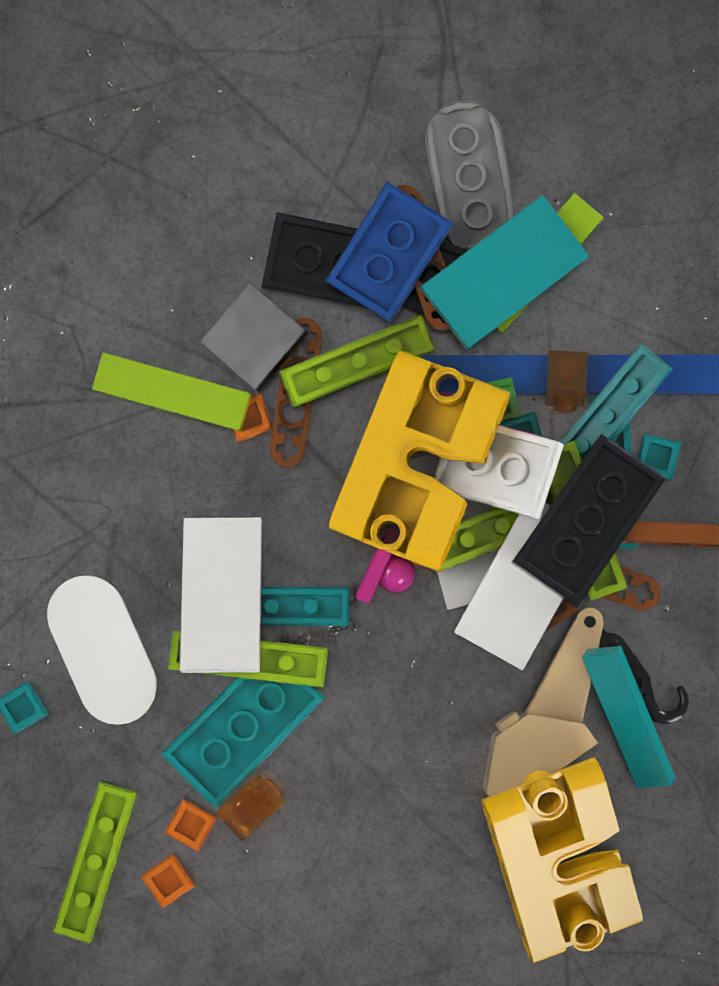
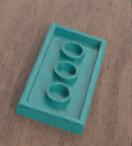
[419,195,590,350]
[161,677,325,809]

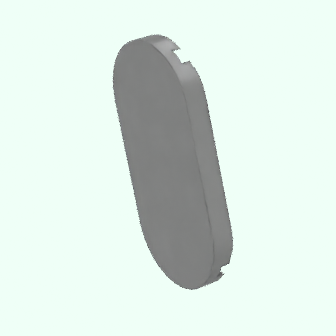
[425,101,516,251]

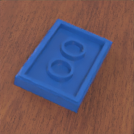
[326,181,454,322]

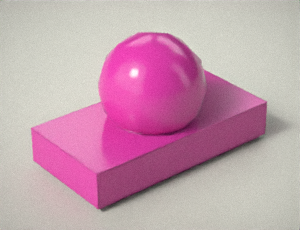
[355,527,415,605]

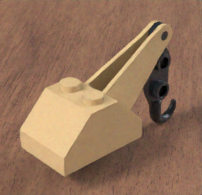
[483,608,689,797]

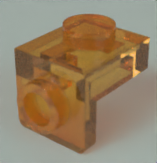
[545,350,588,412]
[216,774,285,842]

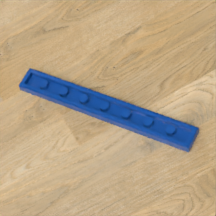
[423,354,719,395]

